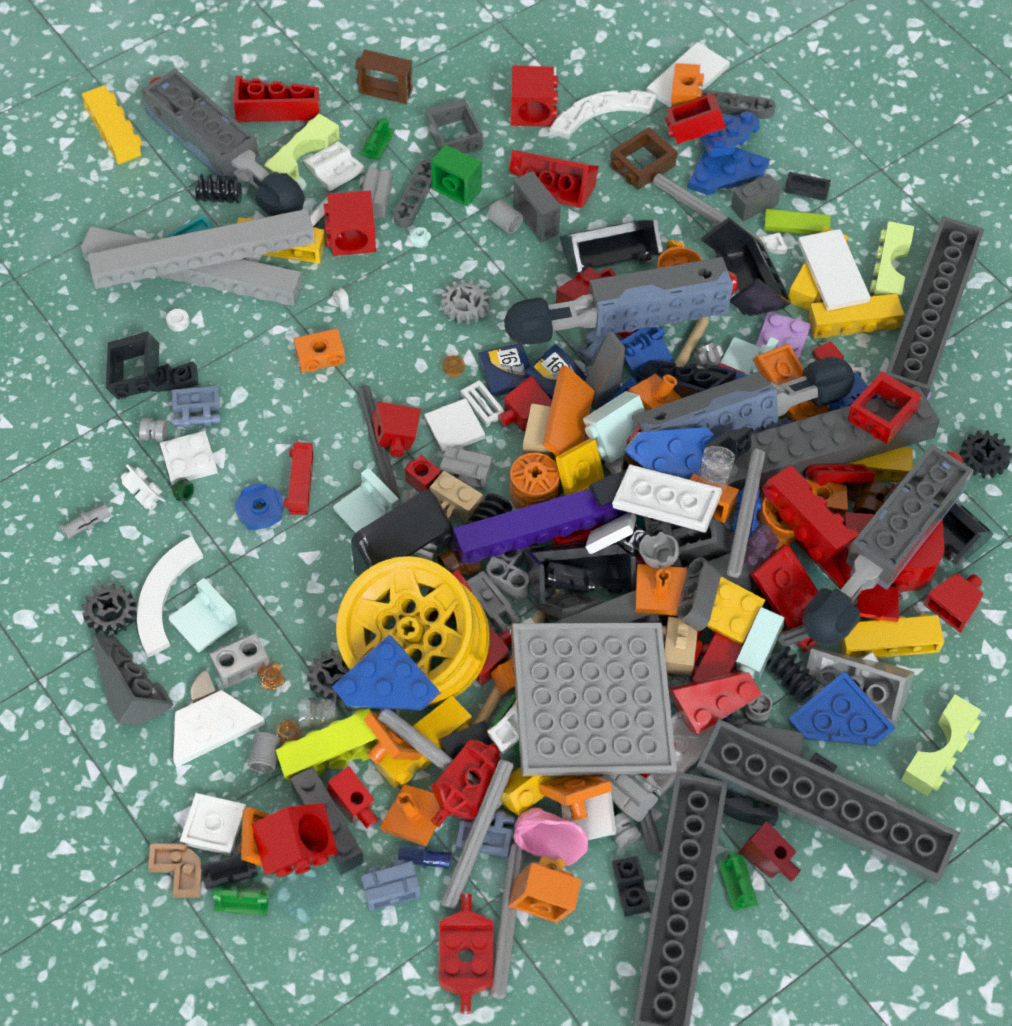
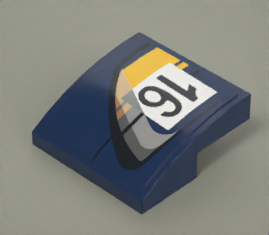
[478,343,530,395]
[524,344,586,400]

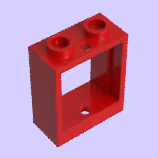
[664,93,726,144]
[847,372,922,444]

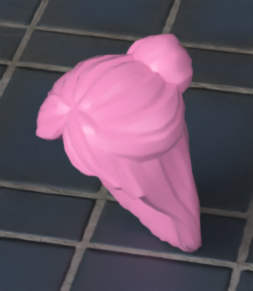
[514,807,588,866]

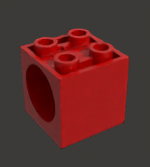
[511,65,558,127]
[323,190,376,256]
[251,803,338,878]

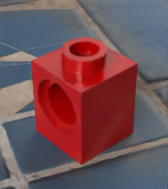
[405,455,442,493]

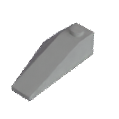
[806,648,914,725]

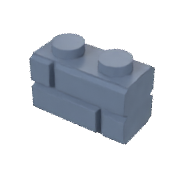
[361,860,421,912]

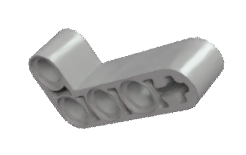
[486,543,535,600]

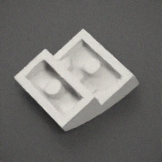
[303,141,365,191]

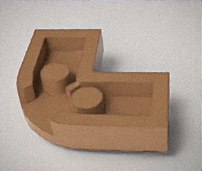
[148,844,202,898]

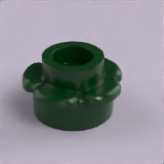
[172,479,194,501]

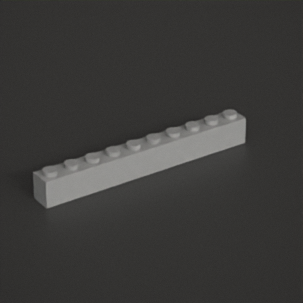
[87,209,315,289]
[81,226,303,306]

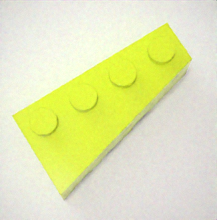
[276,709,379,783]

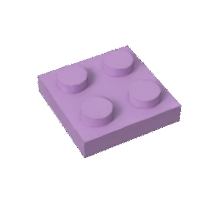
[756,312,811,359]

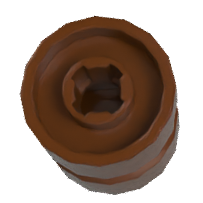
[852,481,890,514]
[436,549,481,575]

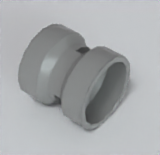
[139,417,168,442]
[744,692,773,725]
[613,812,641,849]

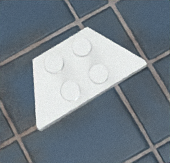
[173,690,265,768]

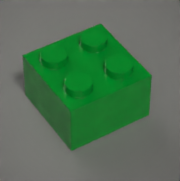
[431,144,482,207]

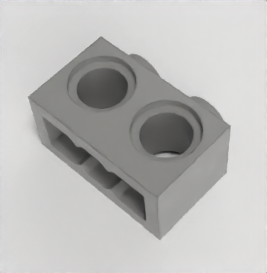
[210,633,270,689]

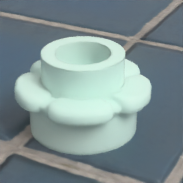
[409,227,431,247]

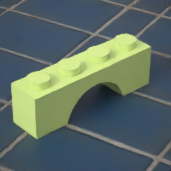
[264,114,340,181]
[869,221,914,300]
[901,695,981,797]

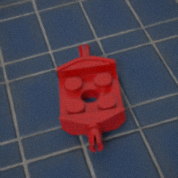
[431,740,502,827]
[438,893,493,1014]

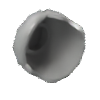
[639,532,680,569]

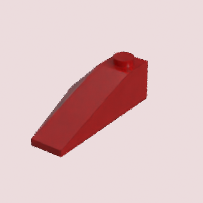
[509,150,599,208]

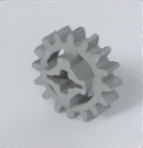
[441,279,489,325]

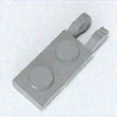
[466,571,521,633]

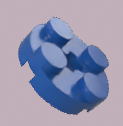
[235,483,284,530]

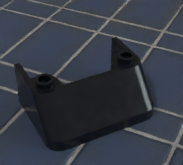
[701,217,791,316]
[560,219,663,275]
[883,471,994,565]
[351,489,455,577]
[525,541,636,604]

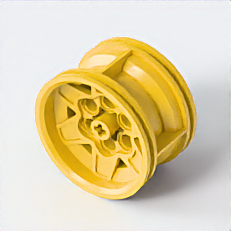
[336,557,490,707]

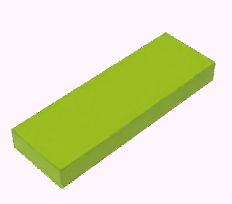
[764,209,831,235]

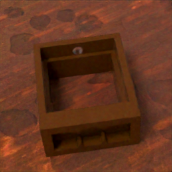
[355,49,413,105]
[610,127,678,190]

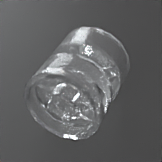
[697,446,735,491]
[299,697,338,731]

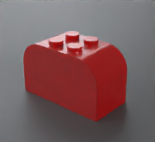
[838,512,944,592]

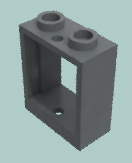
[425,98,483,154]
[513,171,561,243]

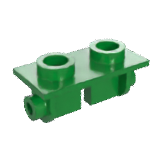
[359,118,395,161]
[718,852,758,911]
[213,885,270,916]

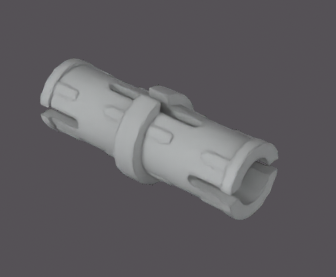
[60,503,111,539]

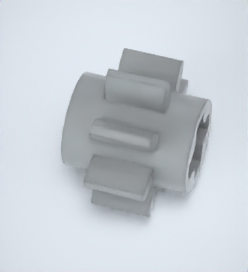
[694,341,724,369]

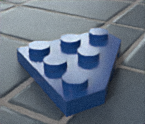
[699,112,760,157]
[687,147,770,195]
[623,427,717,480]
[332,634,441,710]
[787,671,896,746]

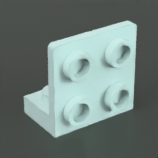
[721,337,779,375]
[333,468,399,533]
[169,578,237,652]

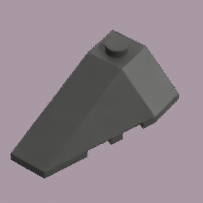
[585,331,625,410]
[92,634,174,725]

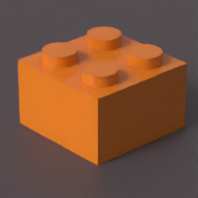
[508,862,581,923]

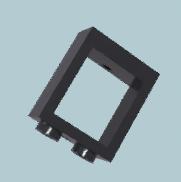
[106,331,160,400]

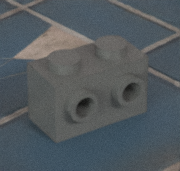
[731,174,782,221]

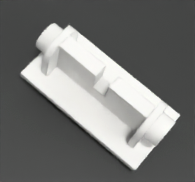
[121,464,166,510]

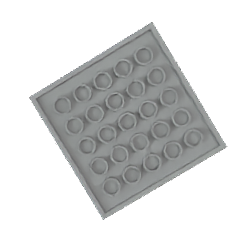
[511,623,677,776]

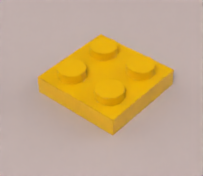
[555,439,605,496]
[707,577,765,645]

